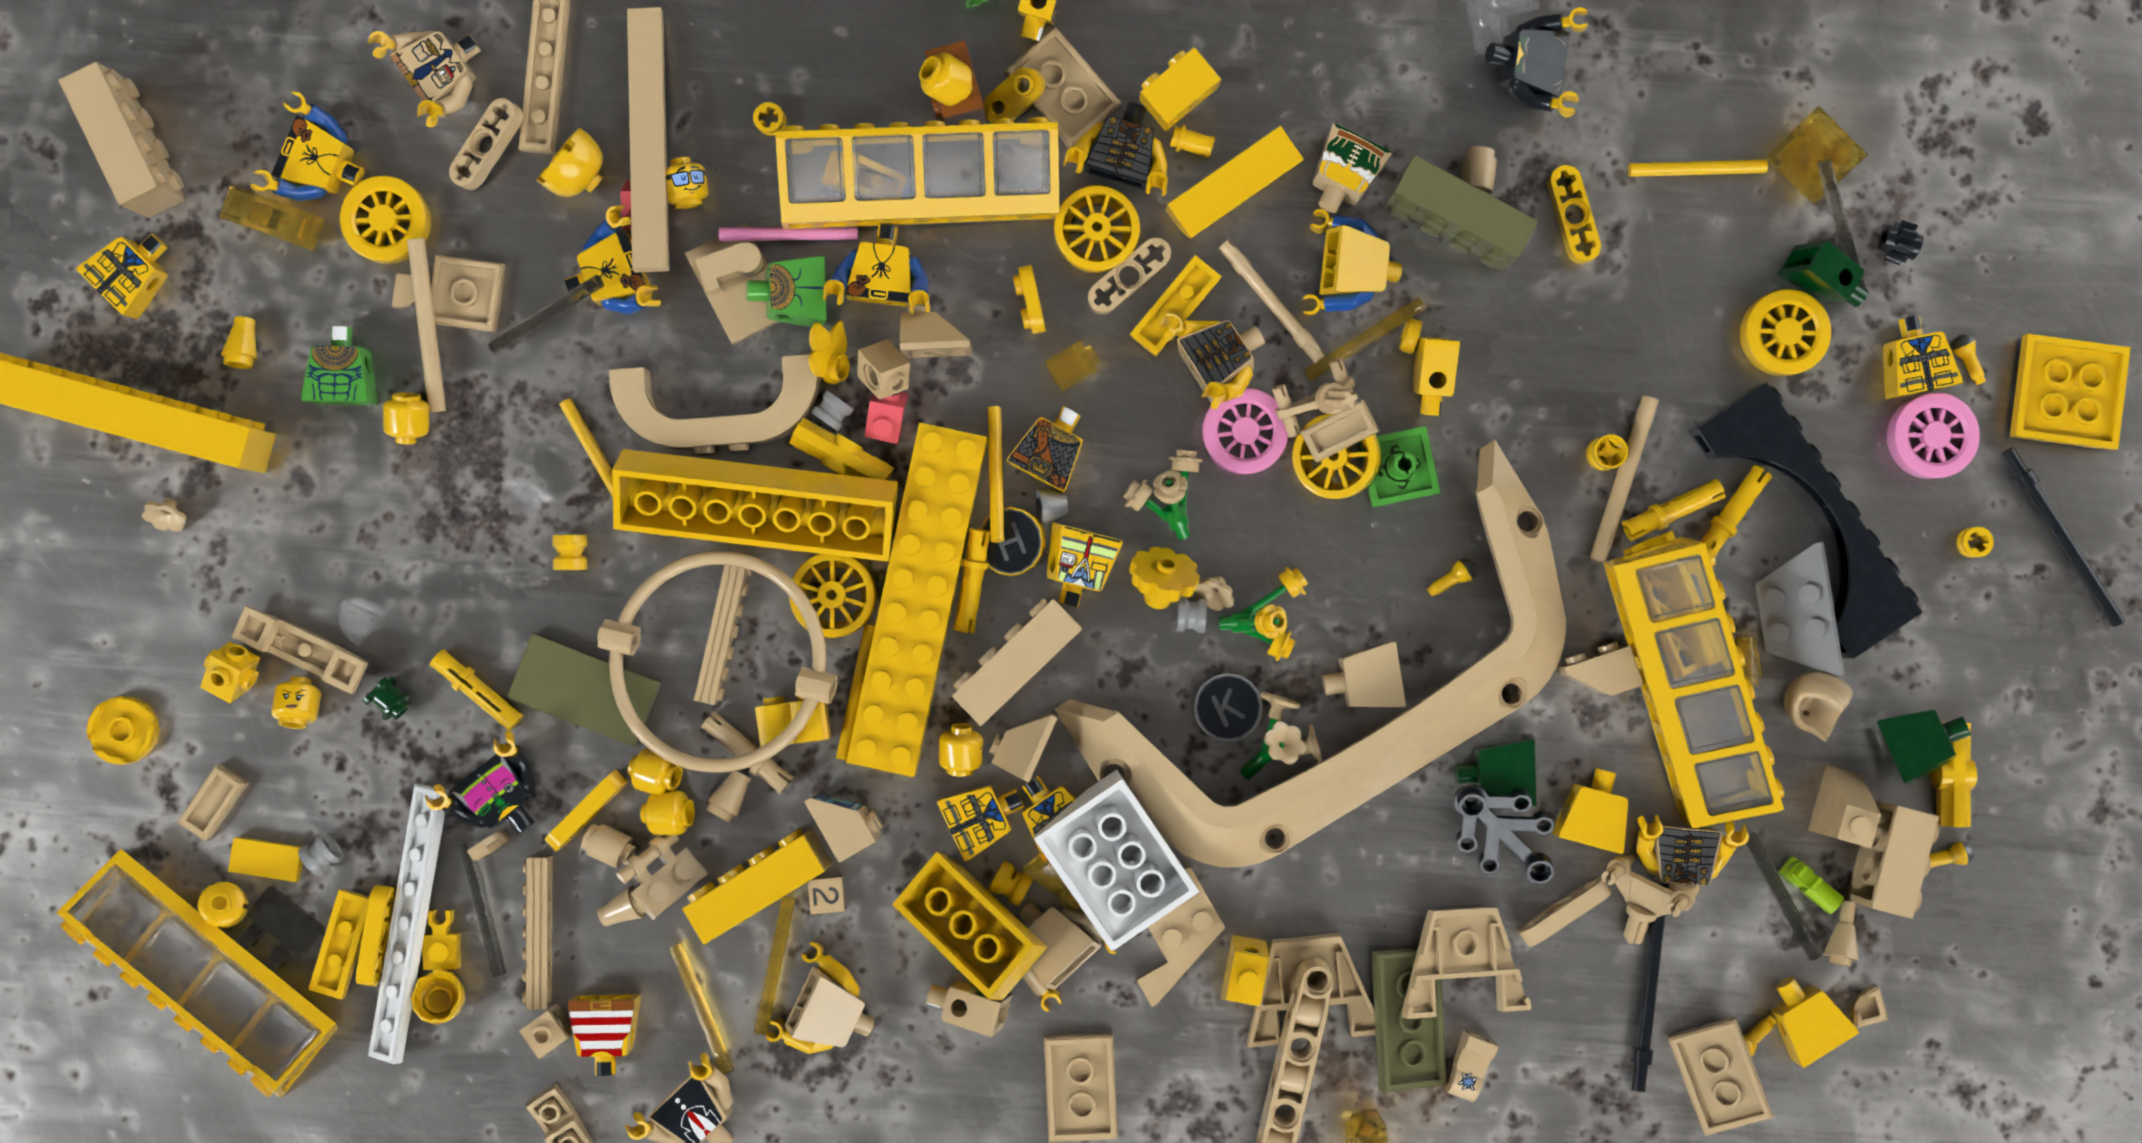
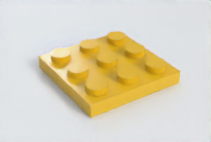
[2010,334,2131,450]

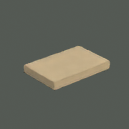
[1004,27,1123,148]
[685,222,779,346]
[1668,1016,1773,1136]
[1044,1033,1118,1142]

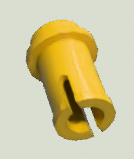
[1169,125,1215,158]

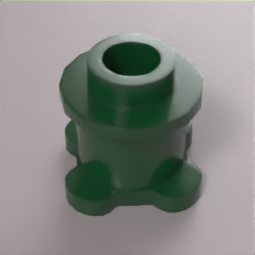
[362,676,410,720]

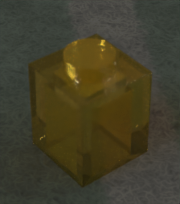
[1045,341,1100,395]

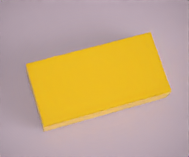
[228,836,303,882]

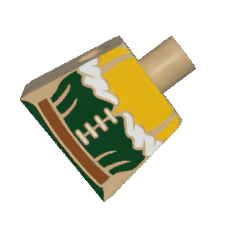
[1312,123,1392,213]
[927,980,1012,1037]

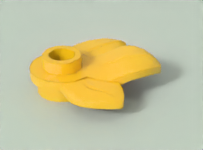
[808,321,850,384]

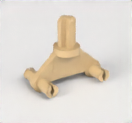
[1271,357,1358,438]
[1601,851,1701,945]

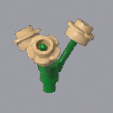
[1122,450,1203,540]

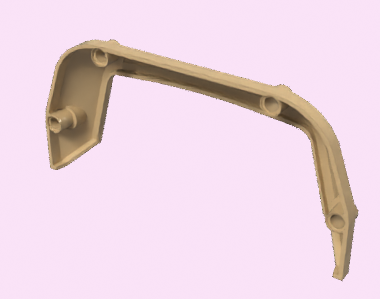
[1054,440,1566,867]

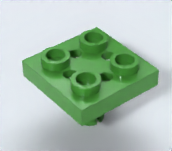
[1358,426,1441,508]

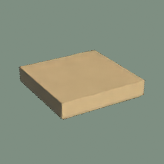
[431,255,506,333]

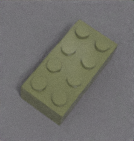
[1385,155,1538,270]

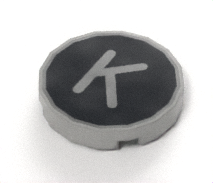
[1193,673,1263,742]

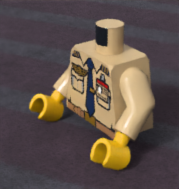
[367,30,482,128]

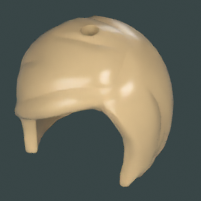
[1784,671,1853,742]

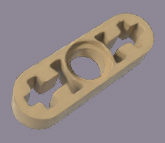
[449,98,523,190]
[1088,238,1171,315]
[1518,877,1612,947]

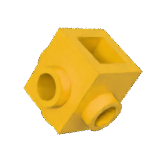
[200,641,260,704]

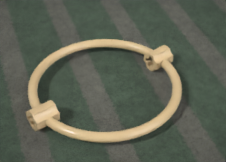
[597,551,838,773]

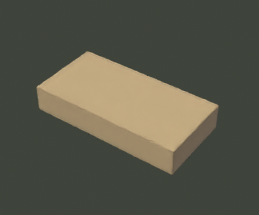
[1301,400,1380,463]
[177,764,248,841]

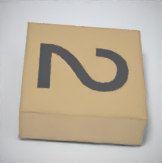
[807,876,846,915]

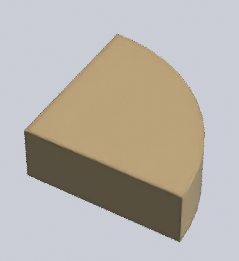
[392,273,432,309]
[467,828,511,861]
[1850,984,1889,1028]

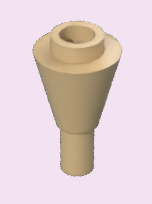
[1823,901,1859,967]

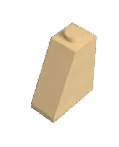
[1808,764,1881,849]

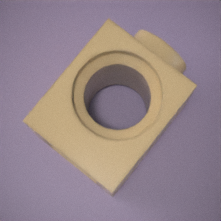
[857,339,910,400]
[519,1003,573,1059]

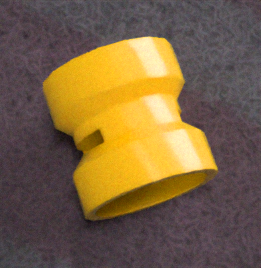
[1586,434,1628,471]
[552,535,588,570]
[988,860,1034,907]

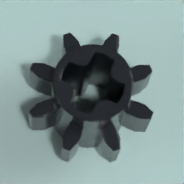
[1878,220,1924,265]

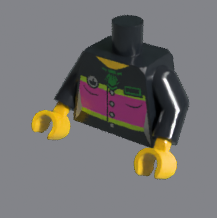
[425,731,536,835]

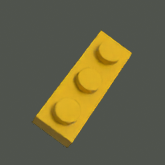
[1129,255,1222,357]
[308,888,369,999]

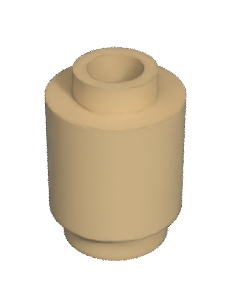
[1460,146,1497,194]
[581,823,636,869]

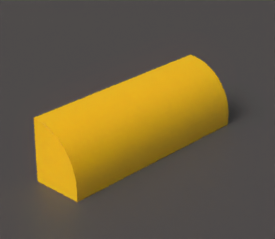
[1165,126,1304,239]

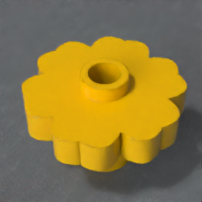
[1129,547,1200,609]

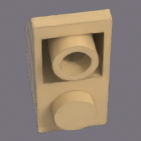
[1557,641,1644,696]

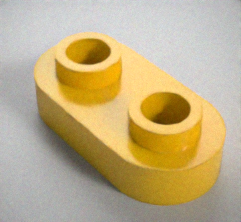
[983,67,1045,124]
[1013,264,1046,335]

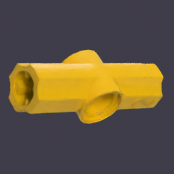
[789,418,894,480]
[1930,722,1977,827]

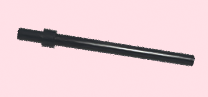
[2001,447,2126,627]
[1631,883,1669,1092]

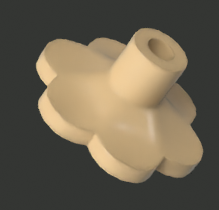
[142,498,187,532]
[1195,576,1235,611]

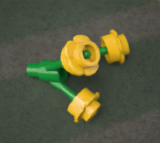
[1219,567,1308,661]

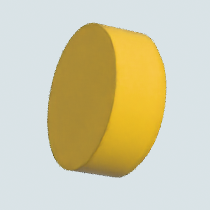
[1399,318,1422,354]

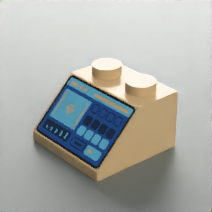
[804,792,883,863]

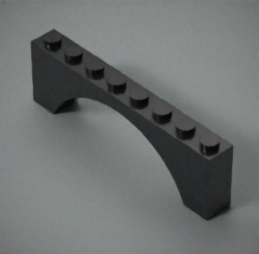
[1688,382,1923,659]

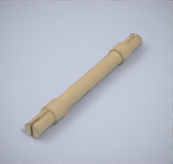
[1218,239,1326,363]

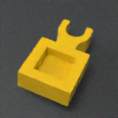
[422,909,461,970]

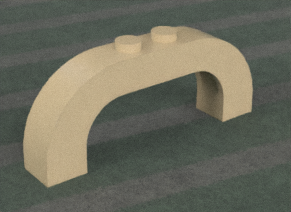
[609,354,821,455]

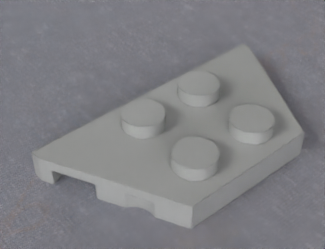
[1755,542,1844,676]

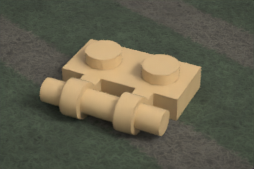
[617,835,708,920]

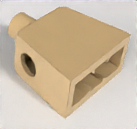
[1322,641,1406,708]

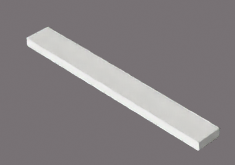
[368,784,449,1064]

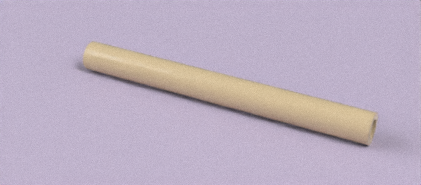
[407,238,446,412]
[1589,396,1659,563]

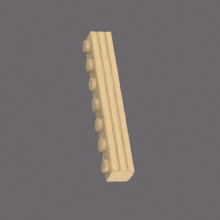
[694,565,753,705]
[522,855,553,1010]

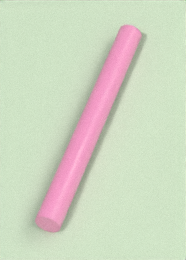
[719,227,858,241]

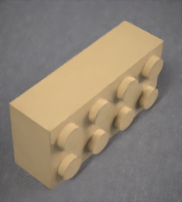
[58,62,186,218]
[952,598,1082,727]

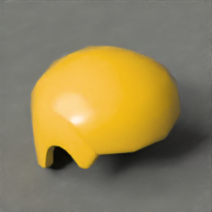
[411,969,466,1024]

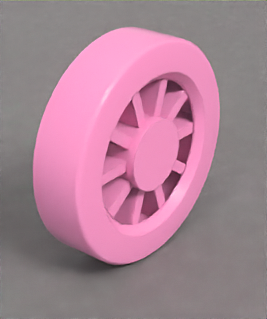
[1202,388,1288,475]
[1887,392,1980,479]

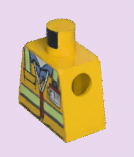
[1047,522,1123,607]

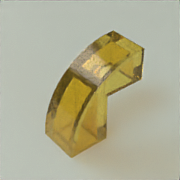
[219,186,324,251]

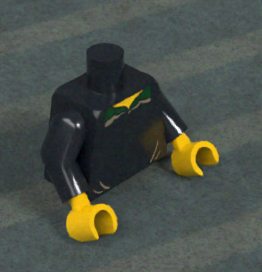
[1485,7,1588,118]

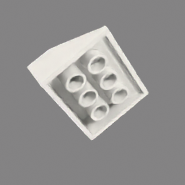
[1033,770,1199,951]

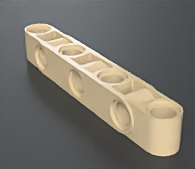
[1256,957,1333,1143]

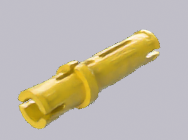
[1701,465,1772,558]
[1622,478,1726,541]
[953,528,990,633]
[429,649,524,731]

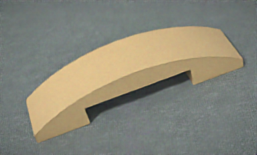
[231,606,368,694]

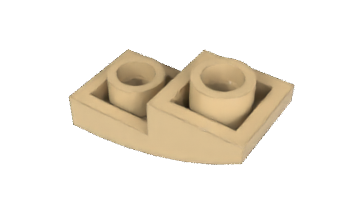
[526,1083,593,1143]

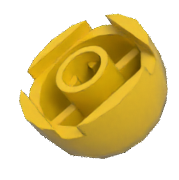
[536,127,603,197]

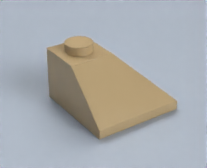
[900,306,973,359]
[989,712,1058,782]

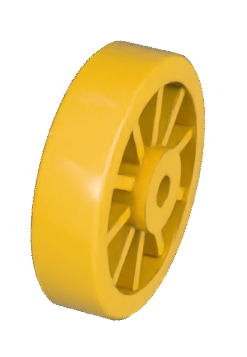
[340,176,431,264]
[1054,185,1140,273]
[1740,289,1832,377]
[1292,414,1381,499]
[789,554,877,638]

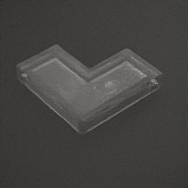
[1466,0,1539,58]

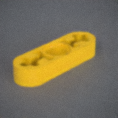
[1547,165,1601,264]
[544,769,629,852]
[356,885,396,987]

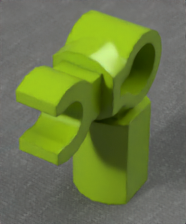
[1778,856,1844,914]

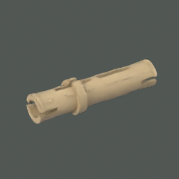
[701,711,794,794]

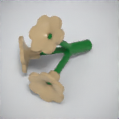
[1240,691,1323,780]

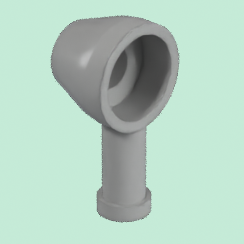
[1036,489,1068,554]

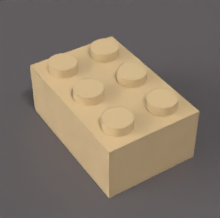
[1846,800,1939,919]

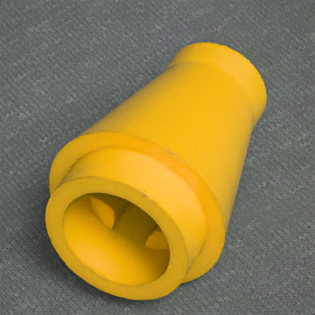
[221,316,257,369]

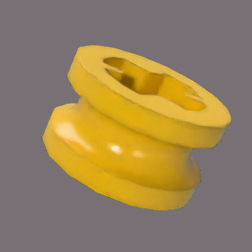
[753,102,786,136]
[1956,526,1994,558]

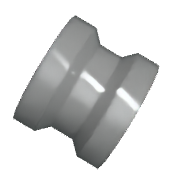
[811,390,854,432]
[1176,598,1207,633]
[298,832,344,876]

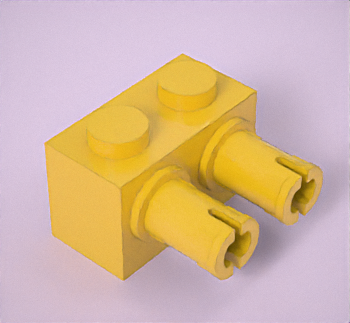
[1139,47,1221,131]

